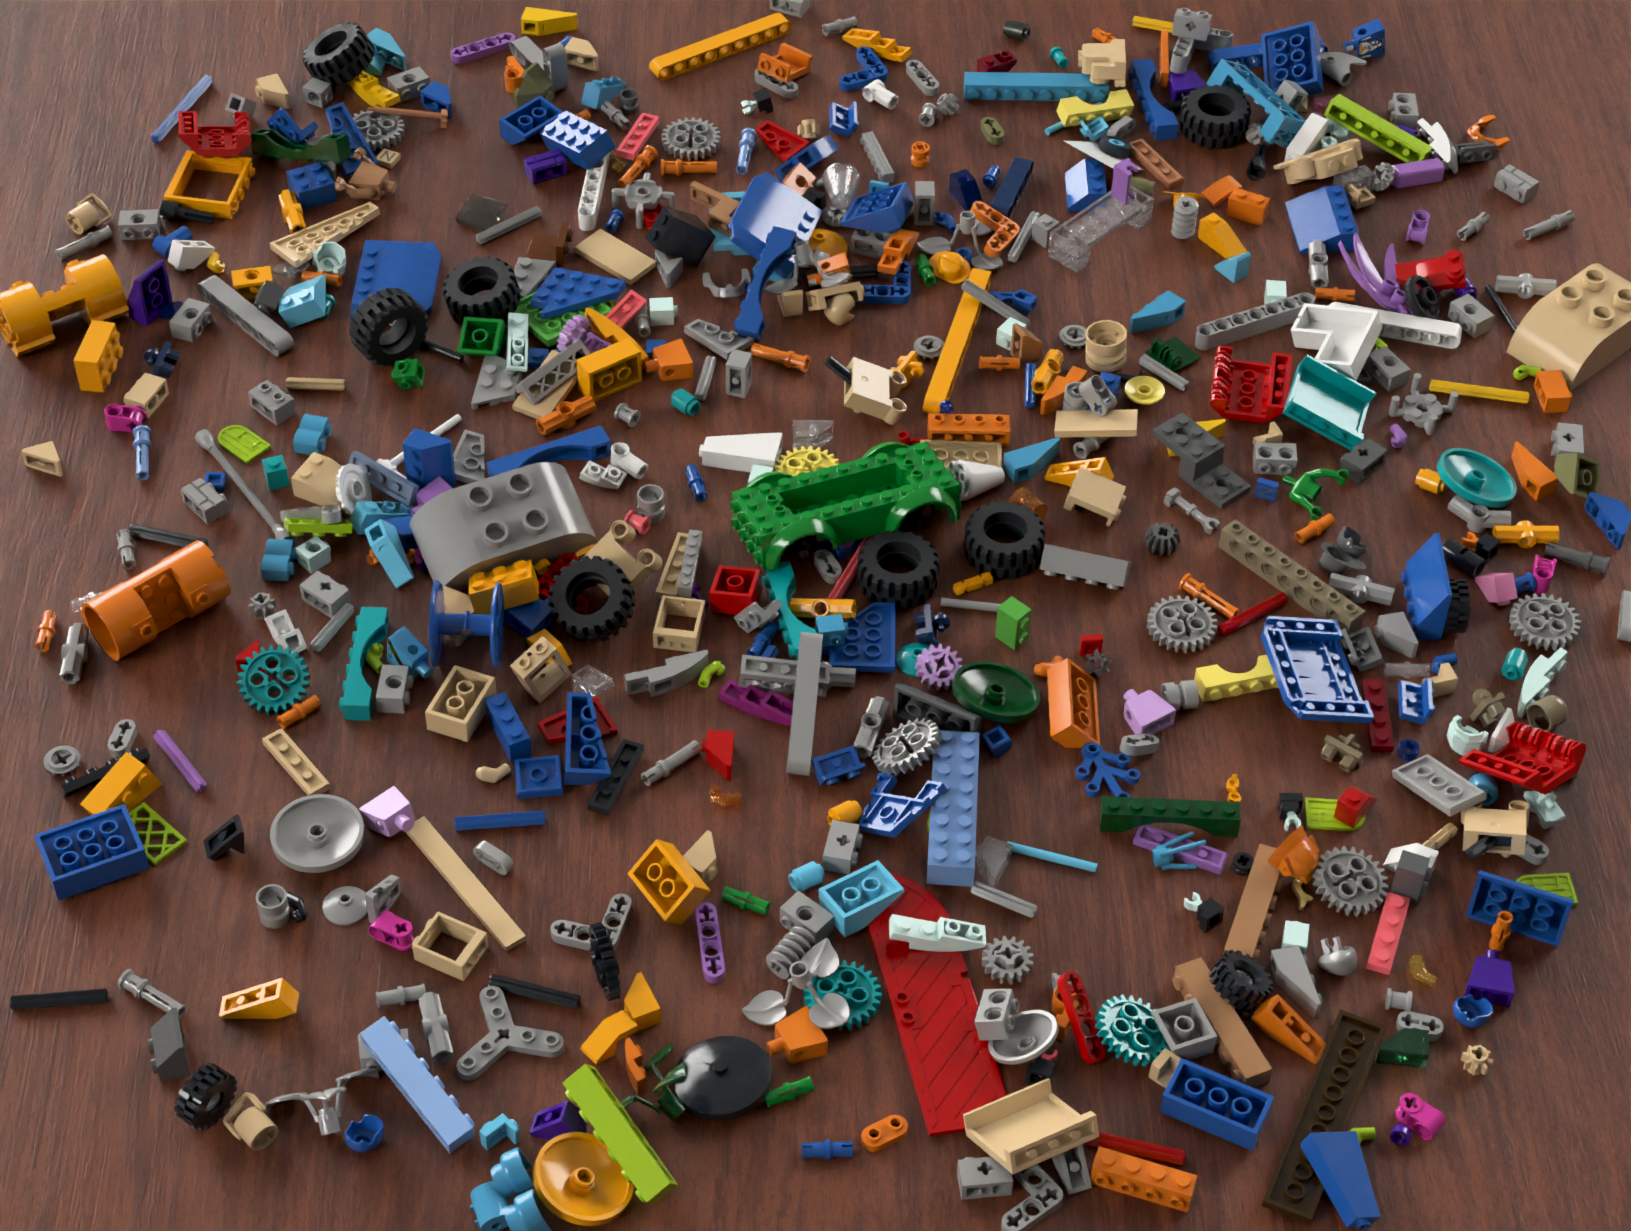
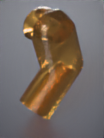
[709,785,742,806]

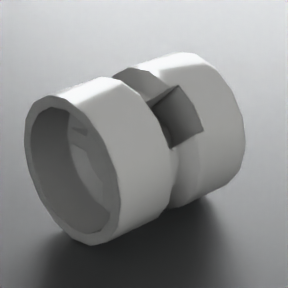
[1062,382,1089,411]
[637,484,665,524]
[1161,680,1199,710]
[256,884,291,929]

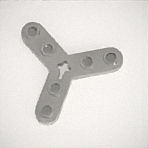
[456,986,564,1081]

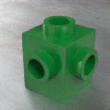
[392,359,425,389]

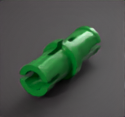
[915,254,936,287]
[721,886,770,916]
[764,1076,815,1108]

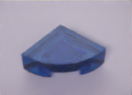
[159,301,183,319]

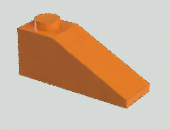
[1251,995,1326,1064]

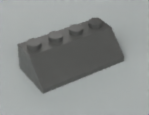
[893,684,985,739]

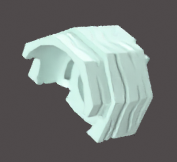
[312,242,346,275]
[1446,715,1489,756]

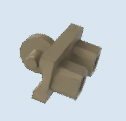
[1470,689,1506,728]
[1321,733,1363,773]

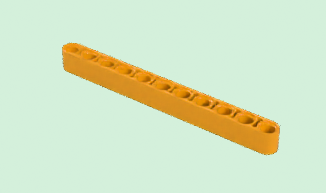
[923,268,992,414]

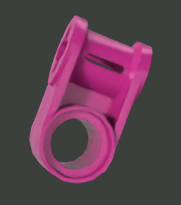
[104,404,146,433]
[1531,555,1557,594]
[368,910,415,951]
[1395,1093,1446,1141]

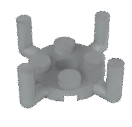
[612,172,675,229]
[1389,373,1459,436]

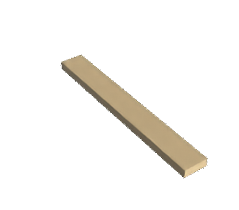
[406,816,526,952]

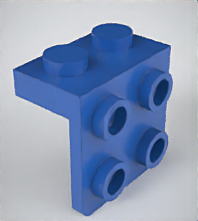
[267,108,319,145]

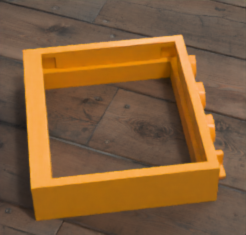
[164,150,255,219]

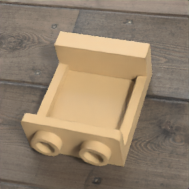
[805,281,865,311]
[1063,467,1126,527]

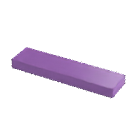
[1133,824,1229,875]

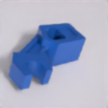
[989,289,1037,314]

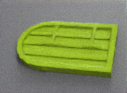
[218,425,271,465]
[1305,797,1366,831]
[1516,873,1578,906]

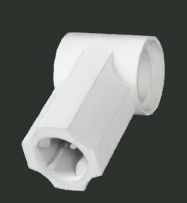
[862,79,899,110]
[610,442,649,480]

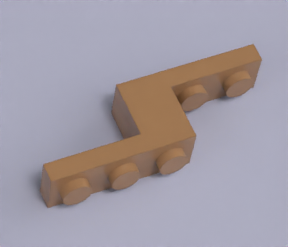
[690,181,740,237]

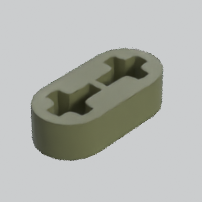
[981,117,1004,145]

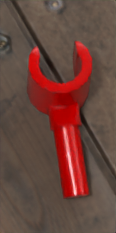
[899,431,927,445]

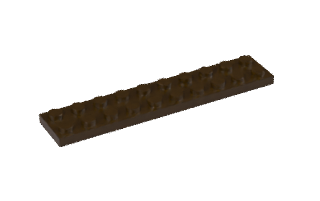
[1262,1009,1387,1225]

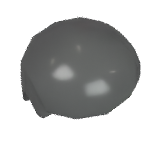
[1336,526,1367,557]

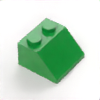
[457,317,507,356]

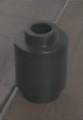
[1003,20,1031,41]

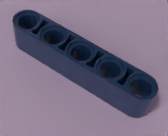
[991,157,1034,219]

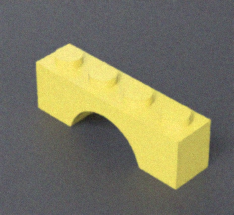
[1057,89,1134,127]
[1194,655,1279,702]

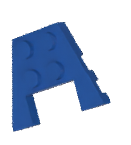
[859,773,947,838]

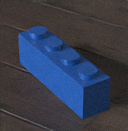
[564,692,611,786]

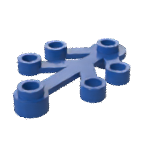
[1075,742,1140,797]

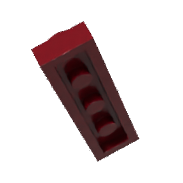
[1361,679,1394,752]

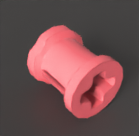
[624,510,651,535]

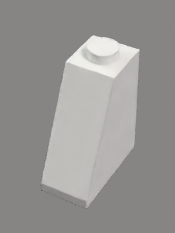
[1284,113,1328,162]

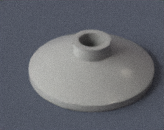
[322,886,368,926]

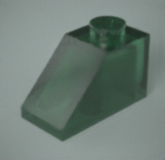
[1376,1028,1430,1069]

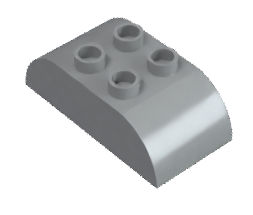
[409,462,598,591]

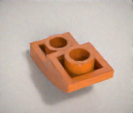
[1201,175,1242,208]
[625,1037,648,1095]

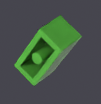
[995,596,1032,650]

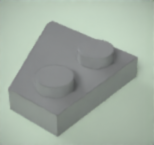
[365,874,402,924]

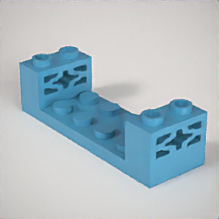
[1206,59,1306,147]

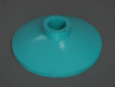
[896,643,938,677]

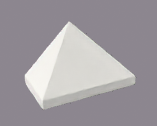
[1487,708,1515,753]

